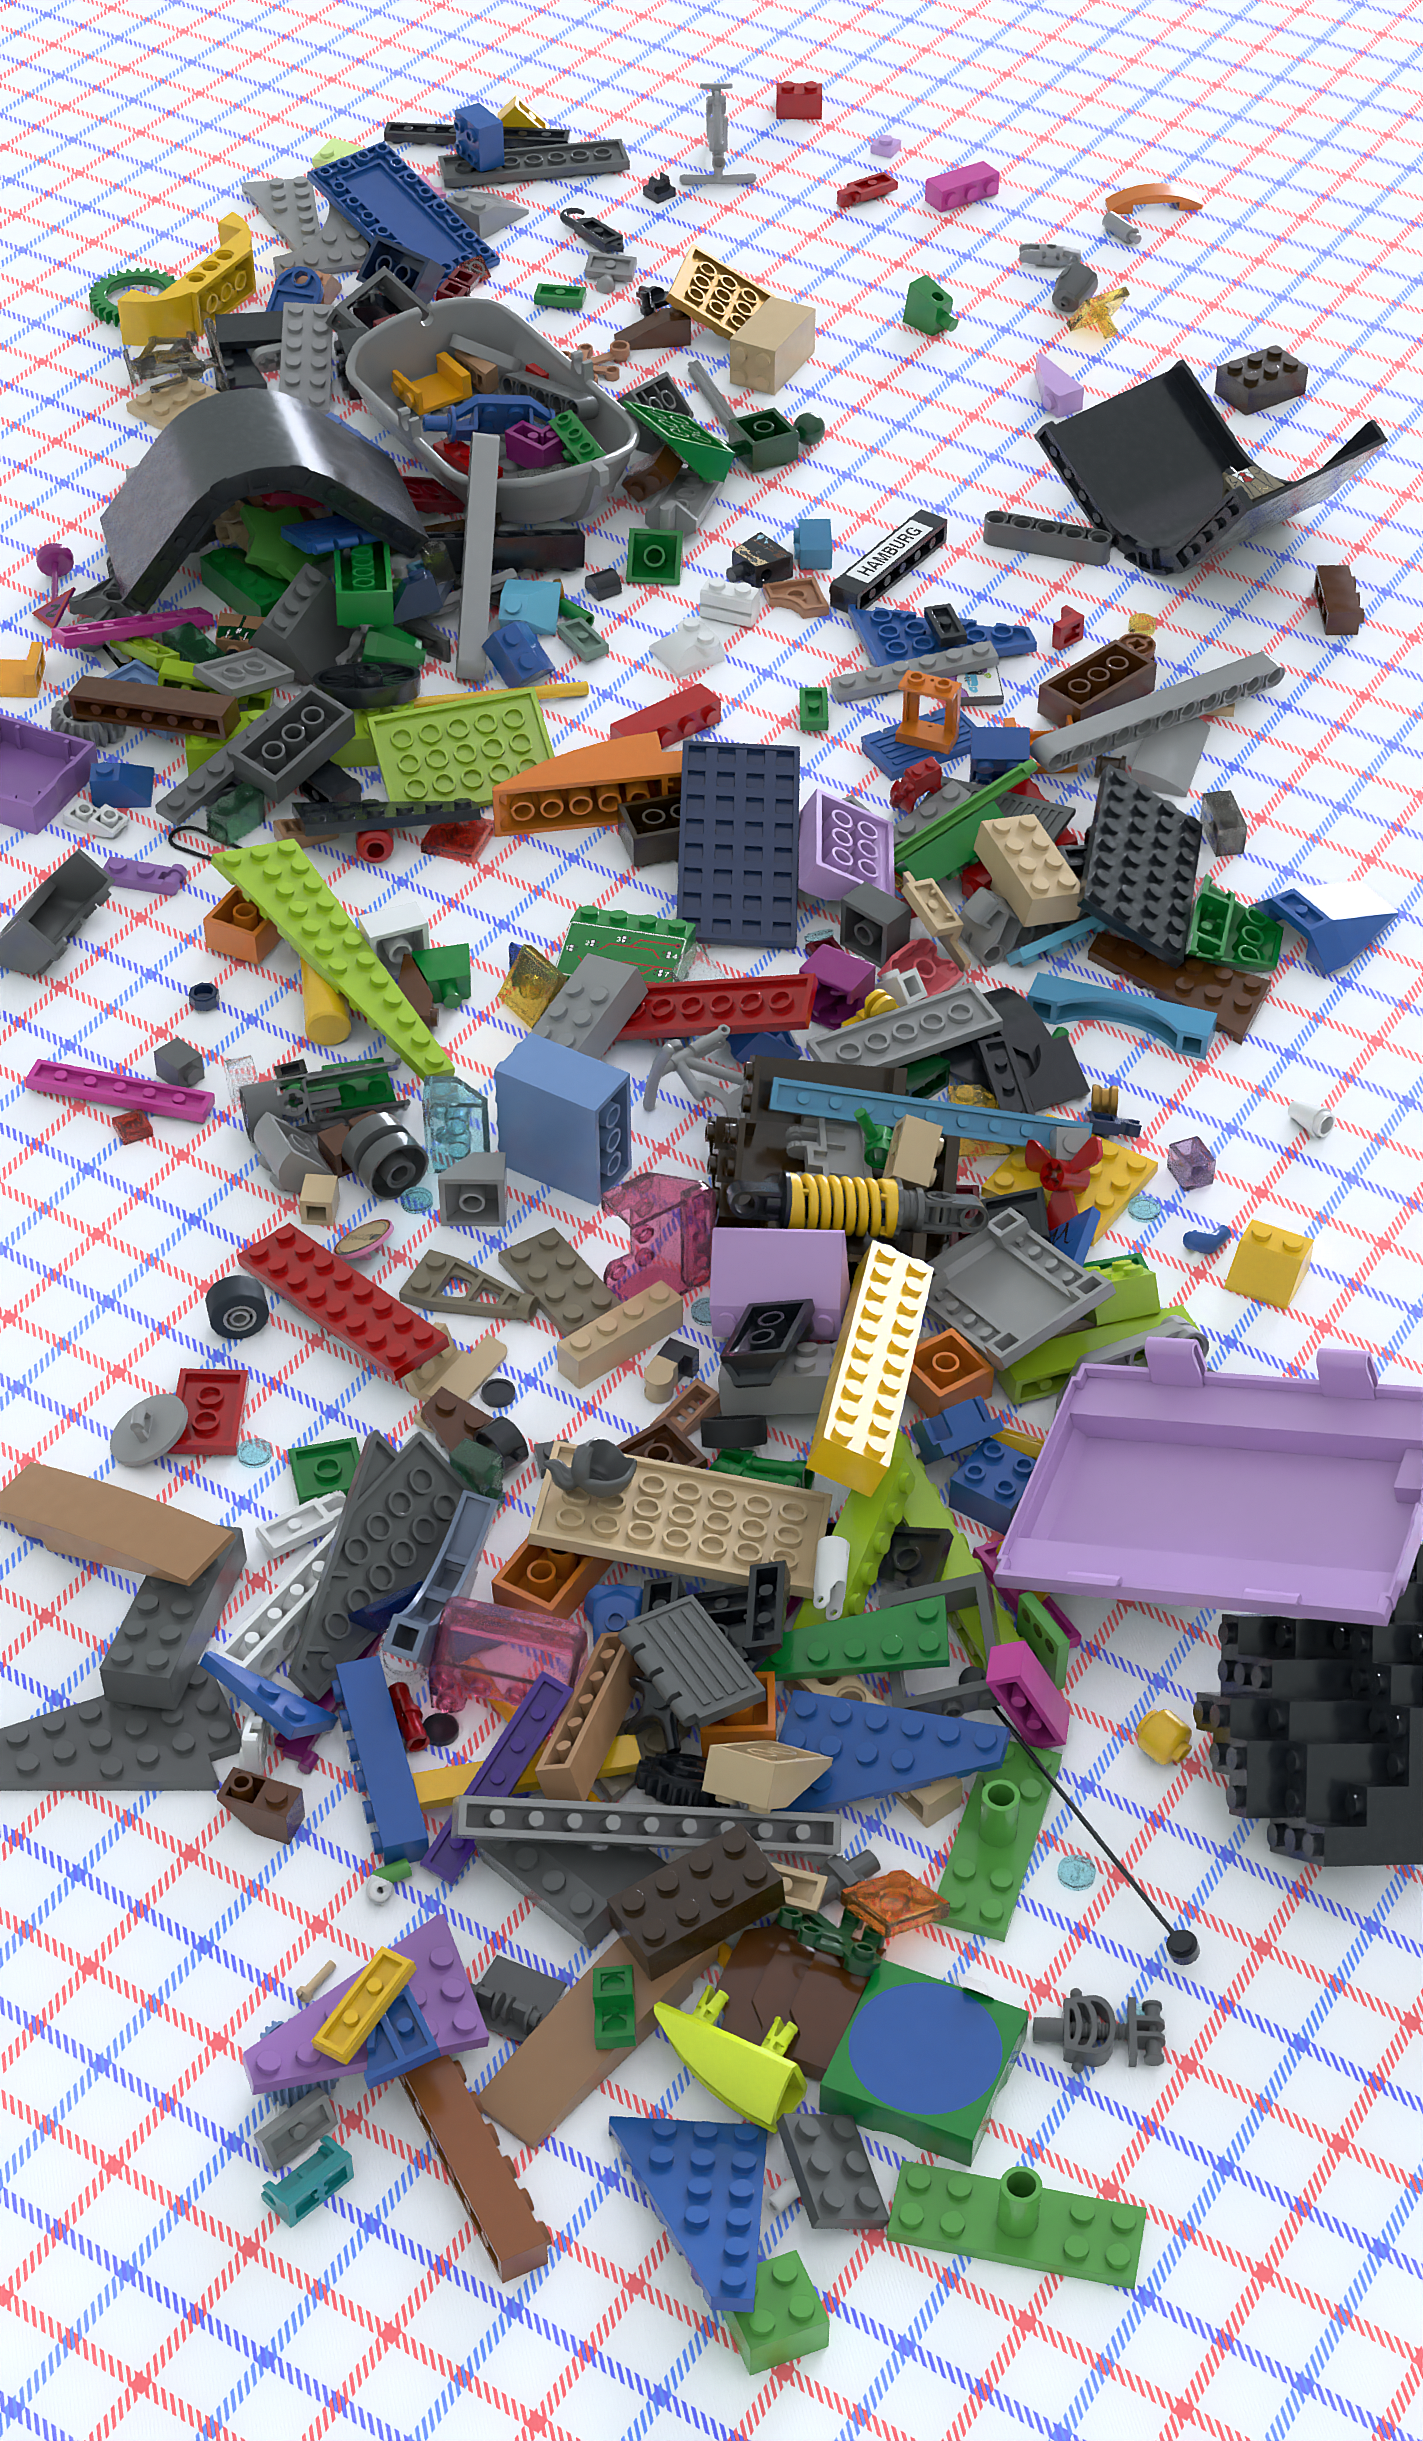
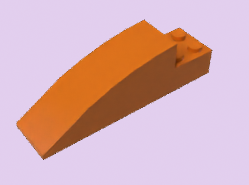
[492,731,682,837]

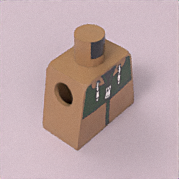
[215,612,266,658]

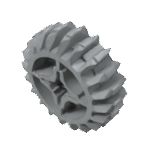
[50,695,127,748]

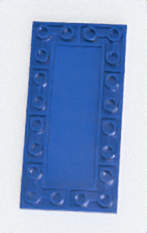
[307,141,501,292]

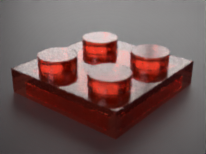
[420,817,494,865]

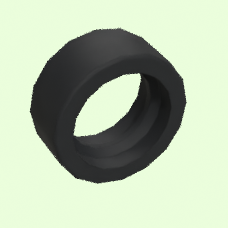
[700,1414,768,1449]

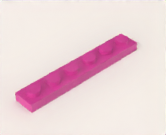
[51,607,213,649]
[25,1059,215,1123]

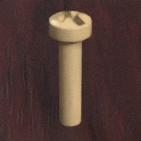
[295,1960,336,2003]

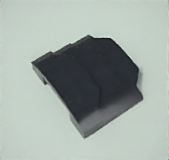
[936,987,1053,1102]
[636,1560,791,1674]

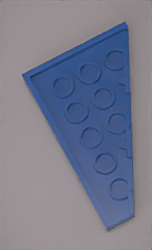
[848,604,1037,667]
[771,1690,1011,1813]
[608,2116,768,2313]

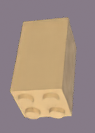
[730,296,816,396]

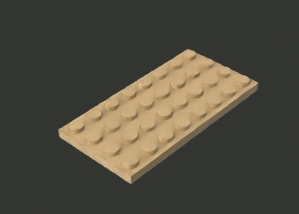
[527,1440,833,1599]

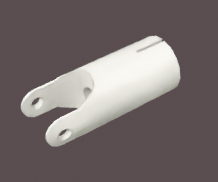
[813,1536,850,1621]

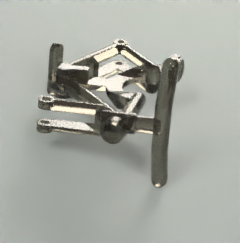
[123,318,231,393]

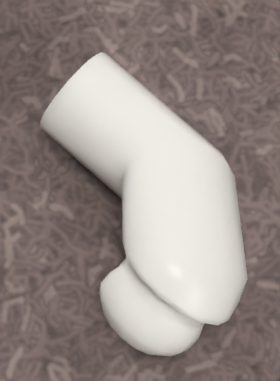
[765,2177,801,2215]

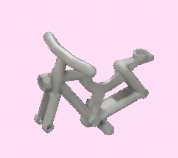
[679,82,757,184]
[643,1024,748,1117]

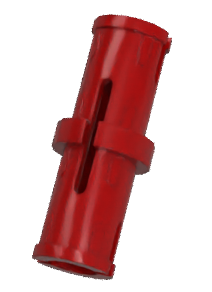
[388,1682,430,1752]

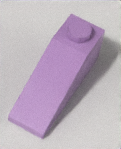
[1035,353,1084,418]

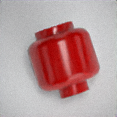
[355,829,394,863]

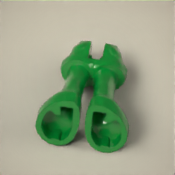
[708,1448,815,1490]

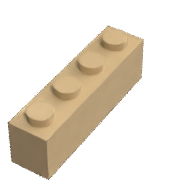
[557,1280,683,1390]

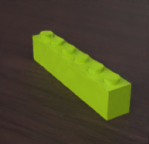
[996,1304,1201,1405]
[791,1457,916,1631]

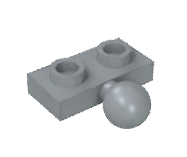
[584,251,638,294]

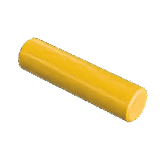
[300,956,351,1045]

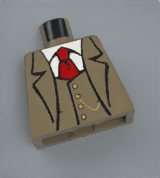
[1222,466,1285,502]

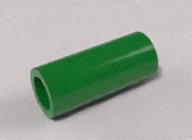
[558,598,595,626]

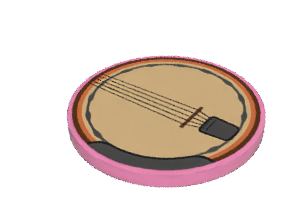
[333,1219,394,1260]

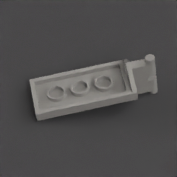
[645,467,725,538]

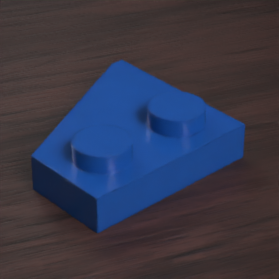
[364,1984,441,2090]

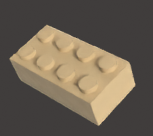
[973,814,1081,927]

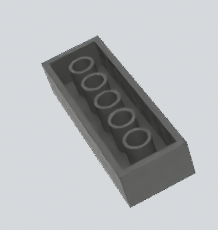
[99,1525,247,1710]

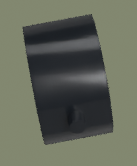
[473,1416,529,1476]

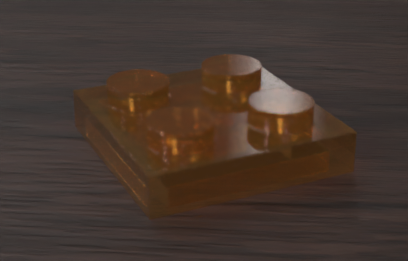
[840,1869,950,1938]

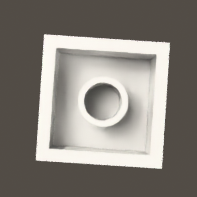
[358,901,430,979]

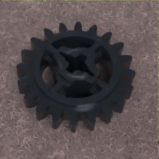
[634,1753,731,1808]

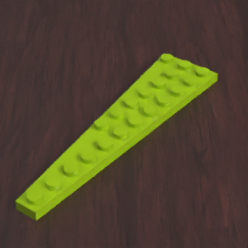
[211,838,455,1084]

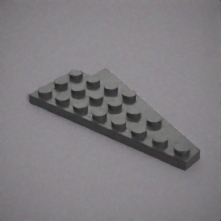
[287,1429,477,1703]
[0,1664,242,1791]

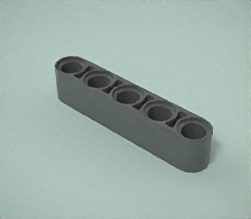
[498,371,599,421]
[983,510,1112,566]

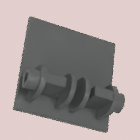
[470,1955,567,2043]

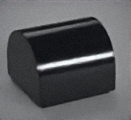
[585,568,622,601]

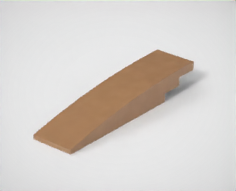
[0,1462,236,1586]
[478,1937,729,2150]

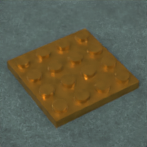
[665,244,776,341]

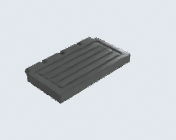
[618,1594,766,1728]

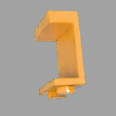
[391,352,473,416]
[0,642,46,698]

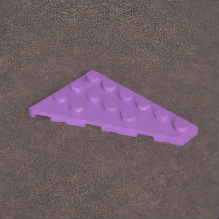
[242,1914,490,2095]

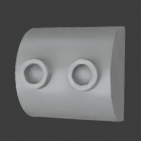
[254,1112,334,1193]

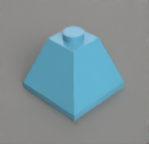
[498,579,561,636]

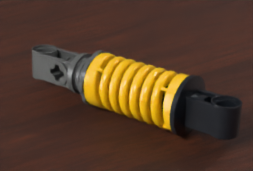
[726,1170,989,1240]

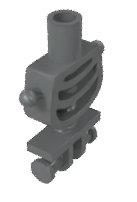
[1033,1988,1166,2074]

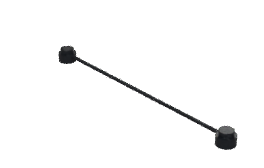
[958,1666,1200,1965]

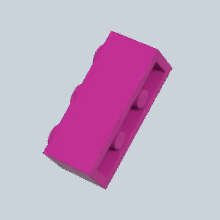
[925,160,1000,213]
[986,1640,1071,1749]

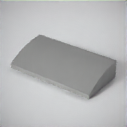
[1131,717,1211,798]

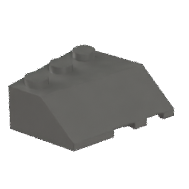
[616,371,694,454]

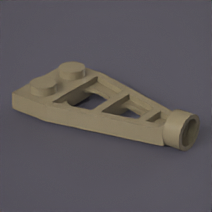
[399,1249,539,1322]

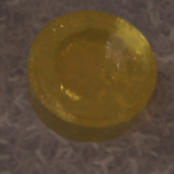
[1128,613,1156,636]

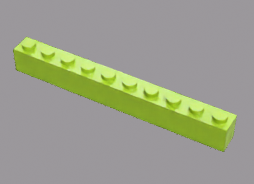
[892,1428,1027,1674]

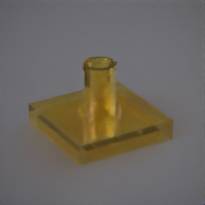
[1066,286,1130,339]
[497,944,567,1029]

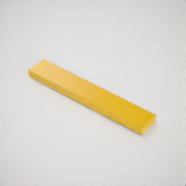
[412,1734,642,1811]

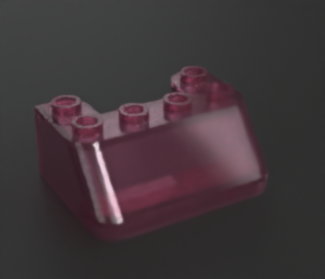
[601,1172,716,1303]
[428,1596,588,1737]

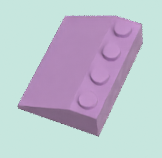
[798,788,895,901]
[709,1228,850,1340]

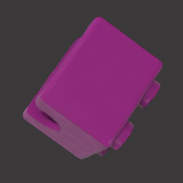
[799,944,876,1031]

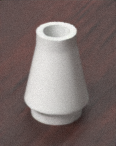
[1287,1099,1336,1137]

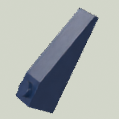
[392,569,444,625]

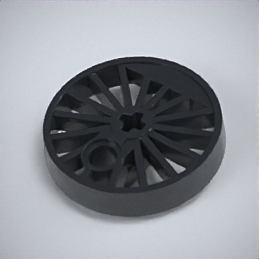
[313,662,421,709]

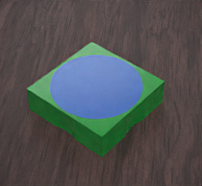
[819,1959,1029,2167]

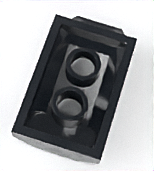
[719,1299,815,1388]

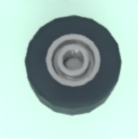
[205,1275,269,1339]

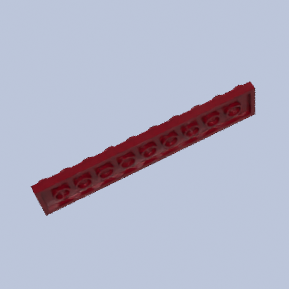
[259,476,465,515]

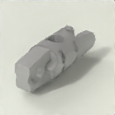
[1019,242,1081,267]

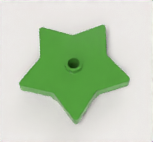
[239,505,334,583]

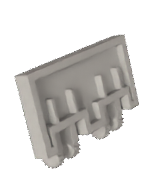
[785,1115,873,1180]

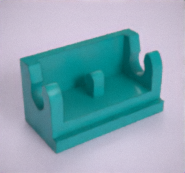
[261,2135,354,2228]

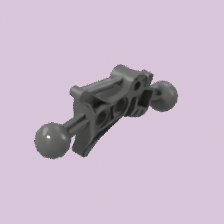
[69,556,148,652]

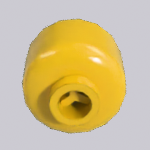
[1136,1709,1192,1765]

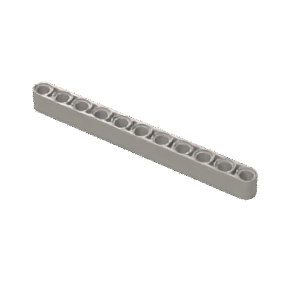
[455,432,500,681]
[1030,651,1285,773]

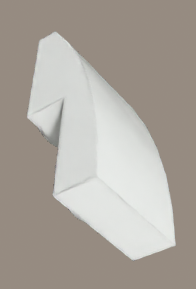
[63,798,130,838]

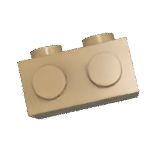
[882,1114,944,1191]

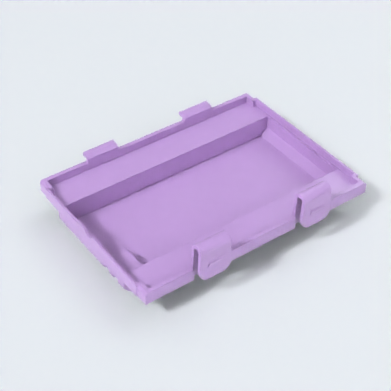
[993,1336,1423,1626]

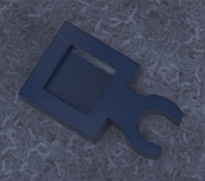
[1084,1110,1142,1139]

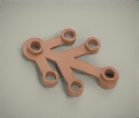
[561,340,630,384]

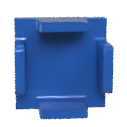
[910,1395,1004,1466]

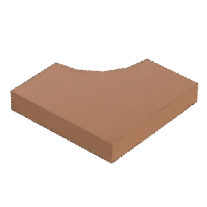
[763,576,829,619]

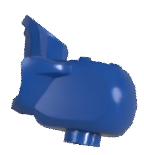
[584,1583,643,1647]

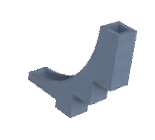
[381,1490,499,1668]

